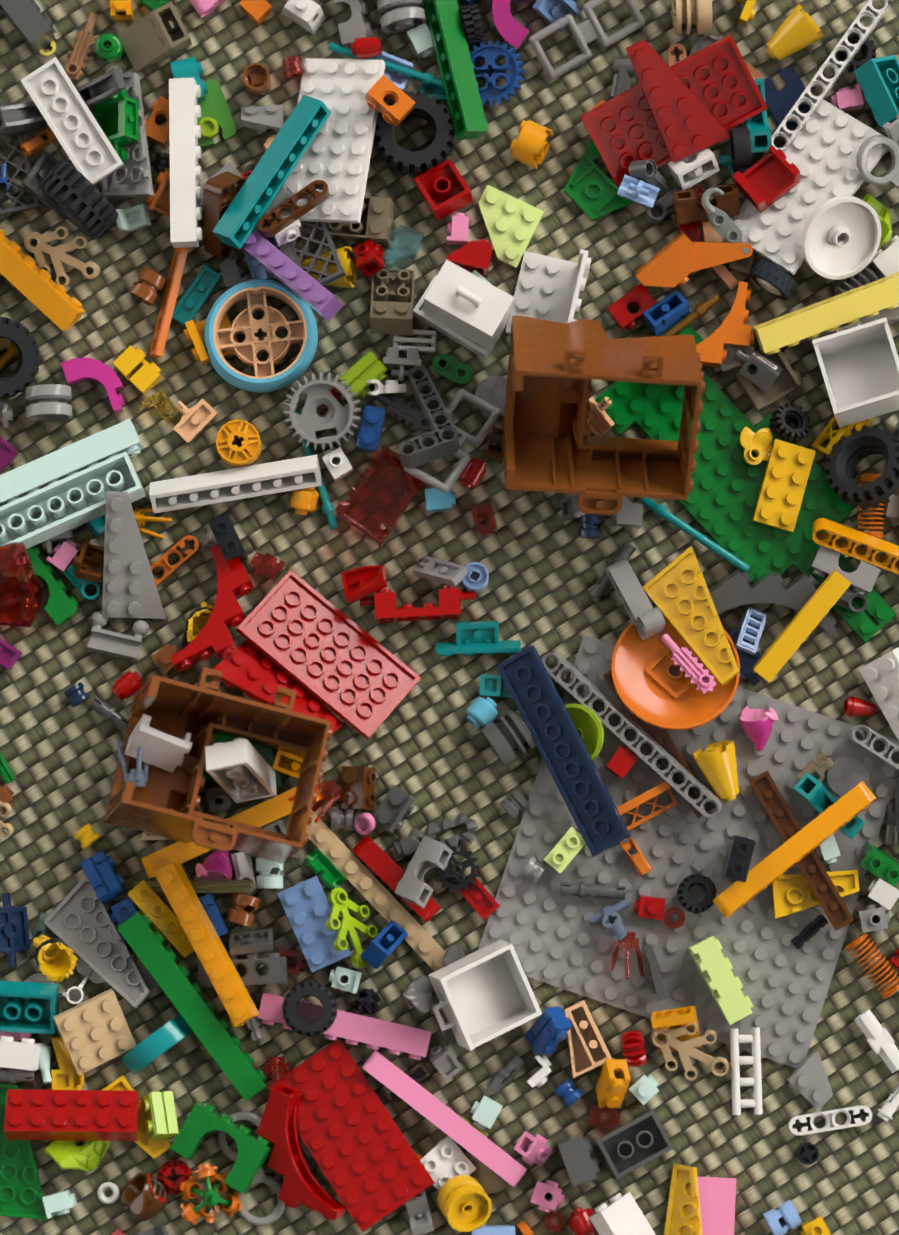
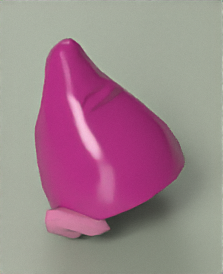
[738,706,778,752]
[195,850,233,880]

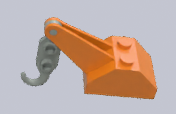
[635,187,753,288]

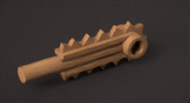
[63,12,98,81]

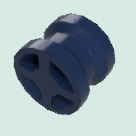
[64,682,90,708]

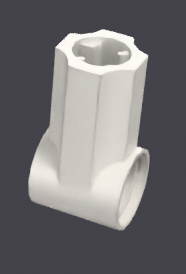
[231,852,257,894]

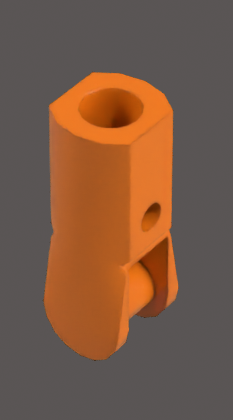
[20,127,58,157]
[620,837,652,877]

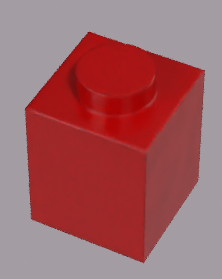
[605,745,638,780]

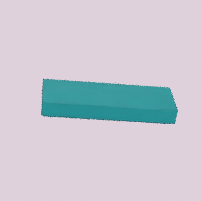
[172,265,223,329]

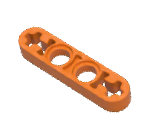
[151,535,200,587]

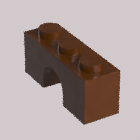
[672,183,740,225]

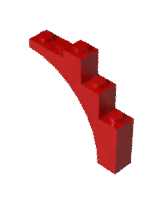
[170,544,254,672]
[257,1083,347,1221]

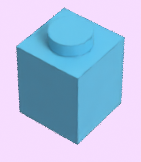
[425,488,456,513]

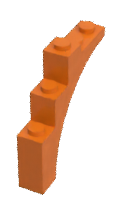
[696,282,755,367]

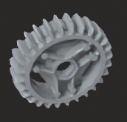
[283,371,362,450]

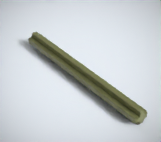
[129,880,254,894]

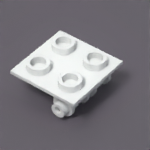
[420,1136,477,1191]

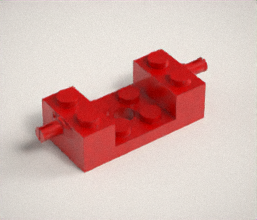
[360,585,475,623]

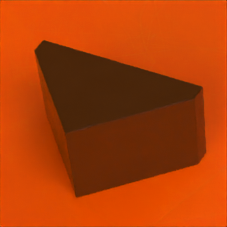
[482,426,504,464]

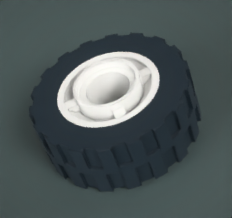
[750,259,798,301]

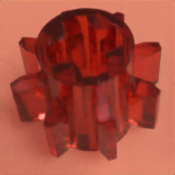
[264,1056,290,1079]

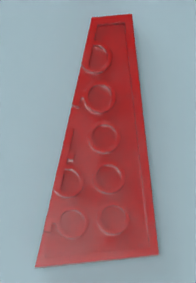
[625,39,731,163]
[211,640,343,736]

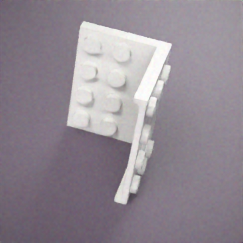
[505,249,592,334]

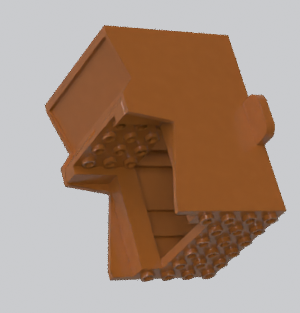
[502,315,705,515]
[103,667,332,863]

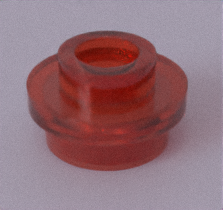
[663,907,685,929]
[544,1210,566,1232]

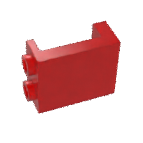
[732,145,800,213]

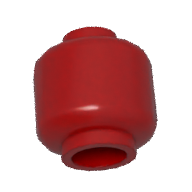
[569,1207,599,1235]

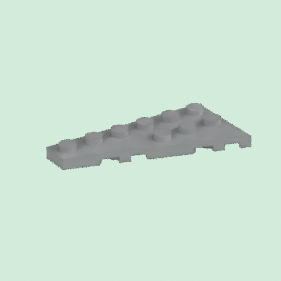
[102,72,154,198]

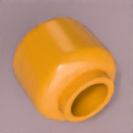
[289,487,319,515]

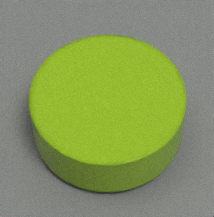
[198,117,219,139]

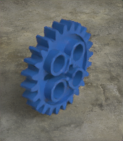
[469,39,526,108]

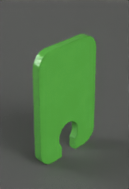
[197,79,237,147]

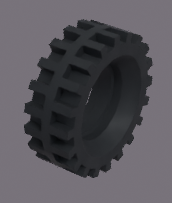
[825,425,899,510]

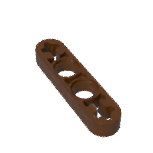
[258,180,329,237]

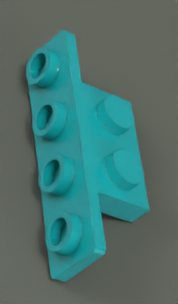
[435,621,521,657]

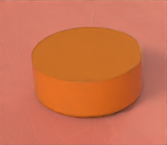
[516,1221,534,1235]

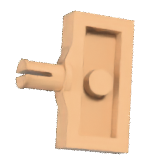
[589,397,615,437]
[173,398,218,444]

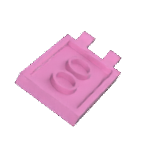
[697,1176,736,1235]

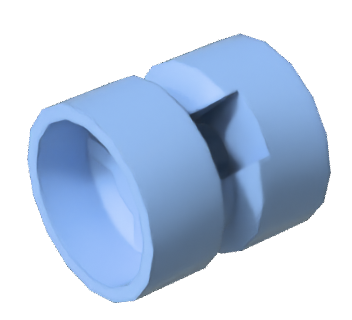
[461,562,489,593]
[763,1200,803,1235]

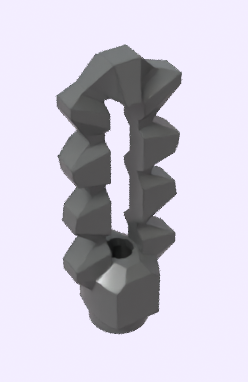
[393,812,477,859]

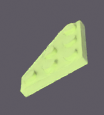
[478,184,544,269]

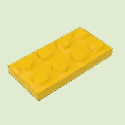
[751,439,816,533]

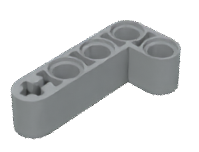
[606,559,665,640]

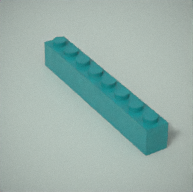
[212,95,332,249]

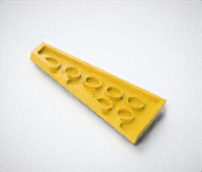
[642,546,740,686]

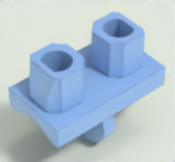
[617,174,660,209]

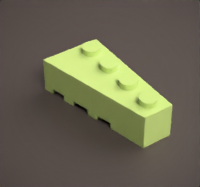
[688,936,754,1025]

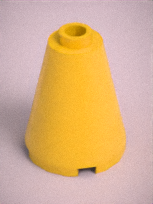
[765,4,825,60]
[302,246,357,288]
[693,740,739,802]

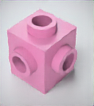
[513,1131,553,1167]
[530,1179,565,1213]

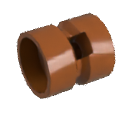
[242,63,271,97]
[129,267,167,306]
[225,893,261,927]

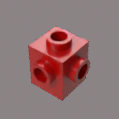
[353,239,385,278]

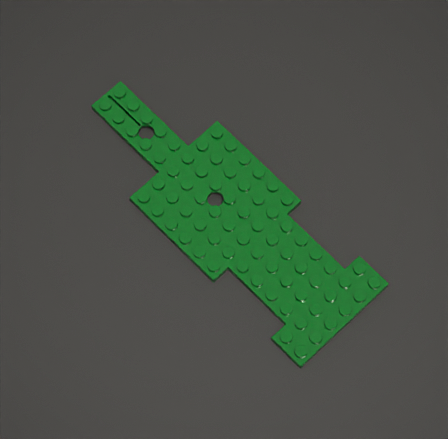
[595,324,897,643]

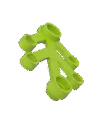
[326,887,378,969]

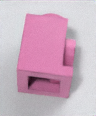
[830,84,864,112]
[447,213,469,245]
[46,539,79,572]

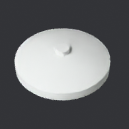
[801,196,881,280]

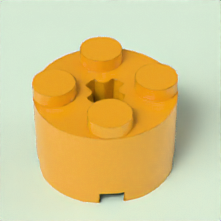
[510,120,553,169]

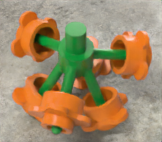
[179,1163,242,1225]

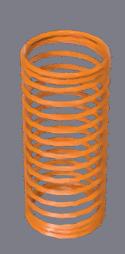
[857,474,885,539]
[845,932,899,999]

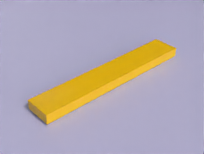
[752,569,852,683]

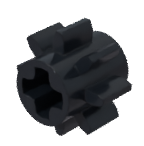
[353,988,381,1015]

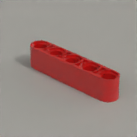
[352,835,442,923]

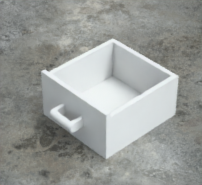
[424,259,515,351]
[812,317,899,428]
[428,940,542,1051]

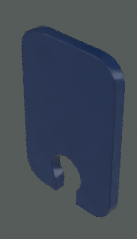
[764,67,810,131]

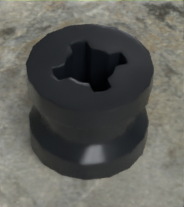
[152,152,170,173]
[796,1142,819,1165]

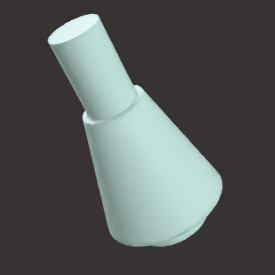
[38,1043,52,1084]

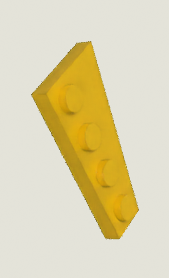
[772,870,860,919]
[102,1075,171,1159]
[664,1164,703,1235]

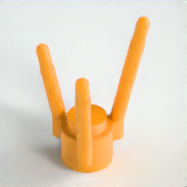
[134,508,172,539]

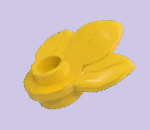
[739,427,772,466]

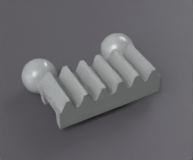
[87,611,149,662]

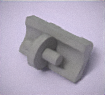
[383,347,422,382]

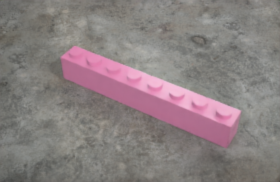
[257,992,432,1060]

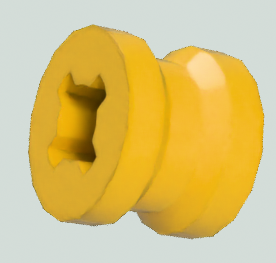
[73,823,100,850]

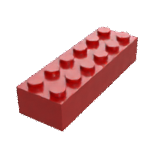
[4,1089,140,1141]

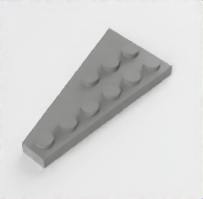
[102,491,166,619]
[43,875,151,1009]

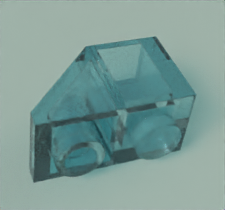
[383,225,424,269]

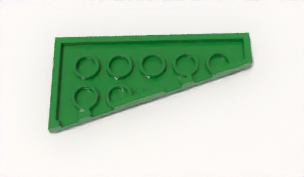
[0,1083,48,1220]

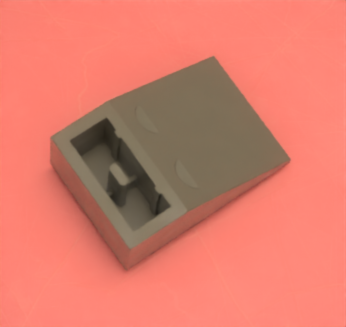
[117,1,192,72]
[324,196,395,245]
[370,269,415,335]

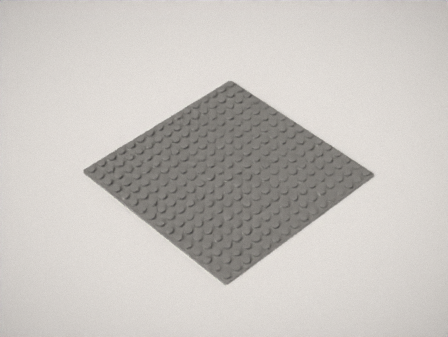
[478,636,899,1068]

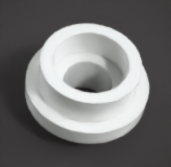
[97,1182,119,1204]

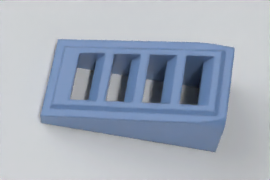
[735,607,767,655]

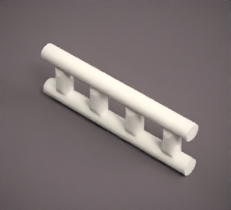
[730,1027,763,1115]

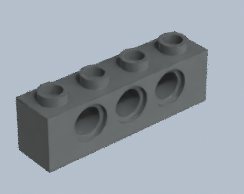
[197,953,288,988]

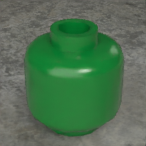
[95,33,123,64]

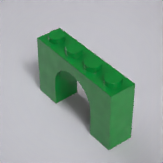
[170,1101,273,1194]

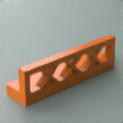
[617,781,678,831]

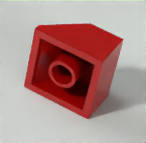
[414,159,473,222]
[446,239,493,278]

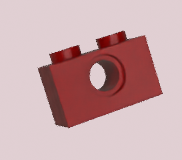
[607,283,656,331]

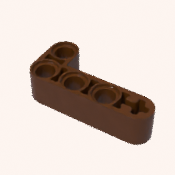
[203,171,246,260]

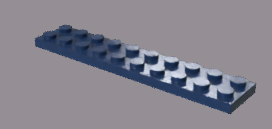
[496,646,631,857]

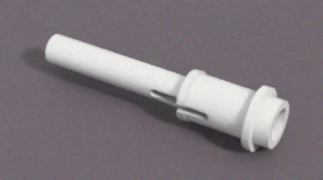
[877,1086,899,1122]

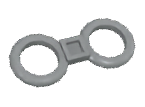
[856,135,899,190]
[218,1111,286,1226]

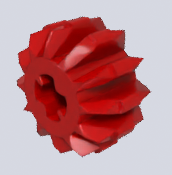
[621,1030,647,1067]

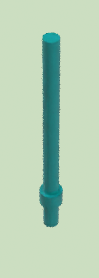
[328,42,445,90]
[295,408,339,530]
[641,498,750,573]

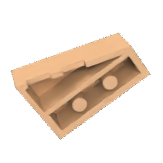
[565,1000,612,1078]

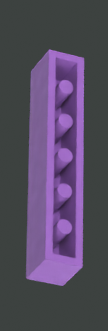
[242,230,343,322]

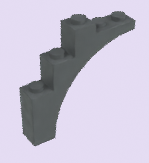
[0,68,126,134]
[709,569,837,636]

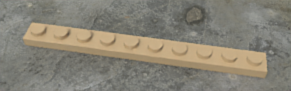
[306,810,446,971]

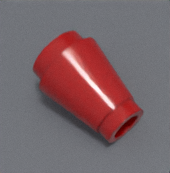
[843,696,876,717]

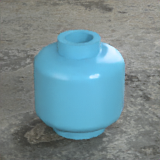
[466,697,498,729]

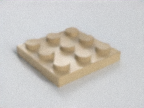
[53,989,136,1075]

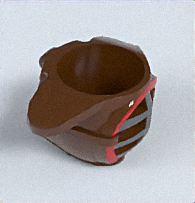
[121,1173,168,1221]

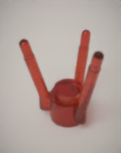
[288,779,342,823]
[609,932,644,980]

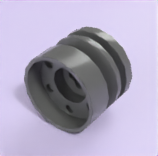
[481,710,535,767]

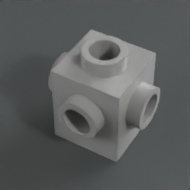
[856,903,891,936]

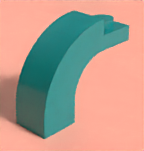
[744,78,772,153]
[793,772,865,840]
[121,1014,193,1075]

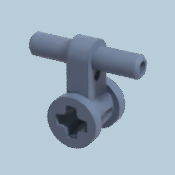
[588,899,630,941]

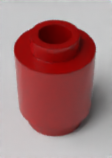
[351,36,382,59]
[458,457,487,490]
[111,670,144,701]

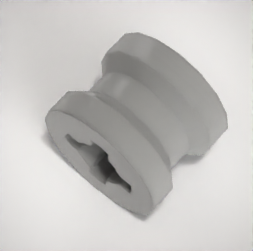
[522,857,547,883]

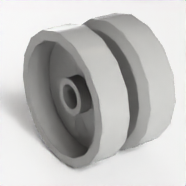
[376,0,427,33]
[25,384,73,422]

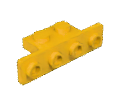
[127,880,194,958]

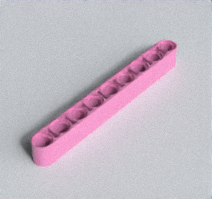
[362,1050,527,1187]

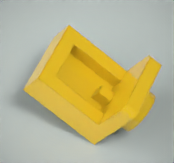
[735,0,757,27]
[799,1217,831,1235]

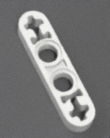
[788,1105,872,1136]

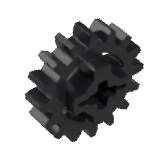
[433,846,480,893]

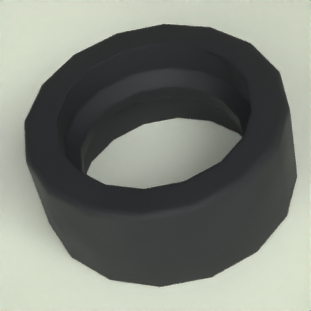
[730,126,752,168]

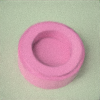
[353,812,376,835]

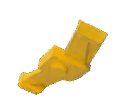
[51,1036,84,1090]

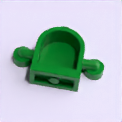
[91,89,139,163]

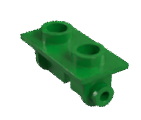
[304,847,347,890]

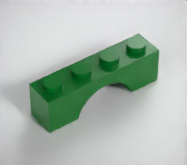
[8,545,80,628]

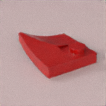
[341,565,387,603]

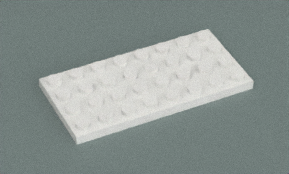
[284,58,386,223]
[732,100,888,276]

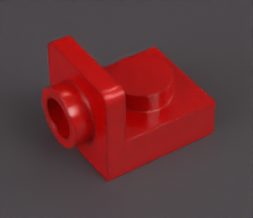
[634,895,666,920]

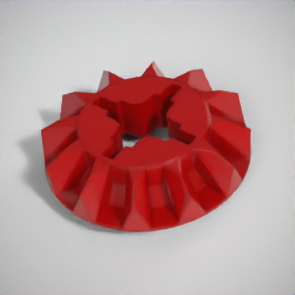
[157,1159,192,1195]

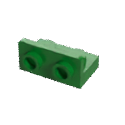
[860,841,899,887]

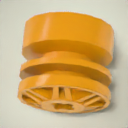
[216,419,262,468]

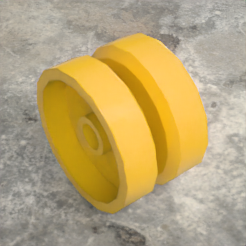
[437,1175,492,1232]

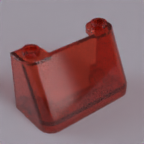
[0,542,42,627]

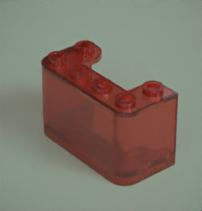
[335,445,426,547]

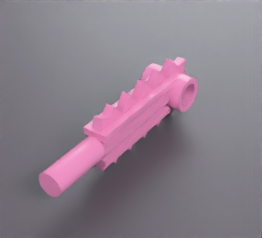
[661,634,717,694]

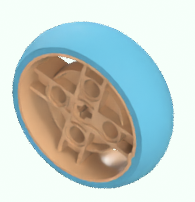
[204,279,318,393]

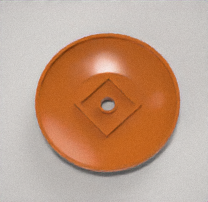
[611,610,740,730]

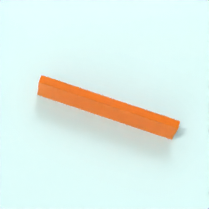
[149,248,189,358]

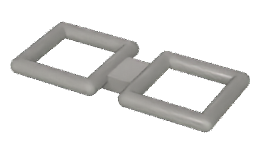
[529,0,645,80]
[404,388,502,493]

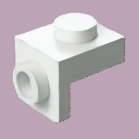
[527,1055,552,1088]

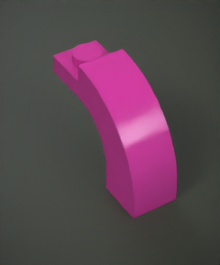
[492,0,529,49]
[61,358,125,414]

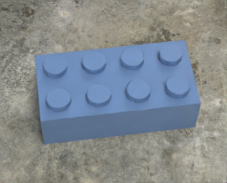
[277,876,352,973]

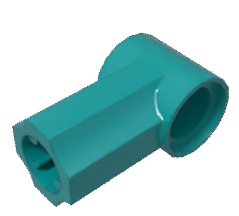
[63,564,102,602]

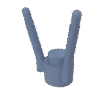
[115,739,150,788]

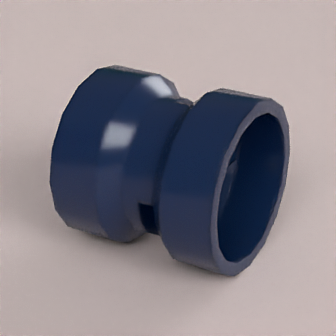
[578,515,600,539]

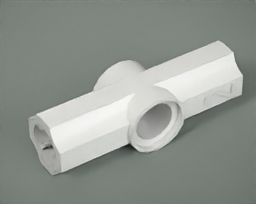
[854,1009,899,1073]

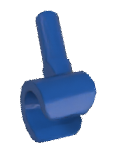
[0,164,9,193]

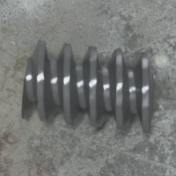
[833,267,879,296]

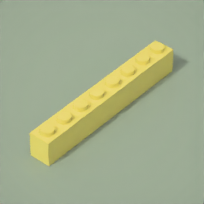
[753,272,899,355]

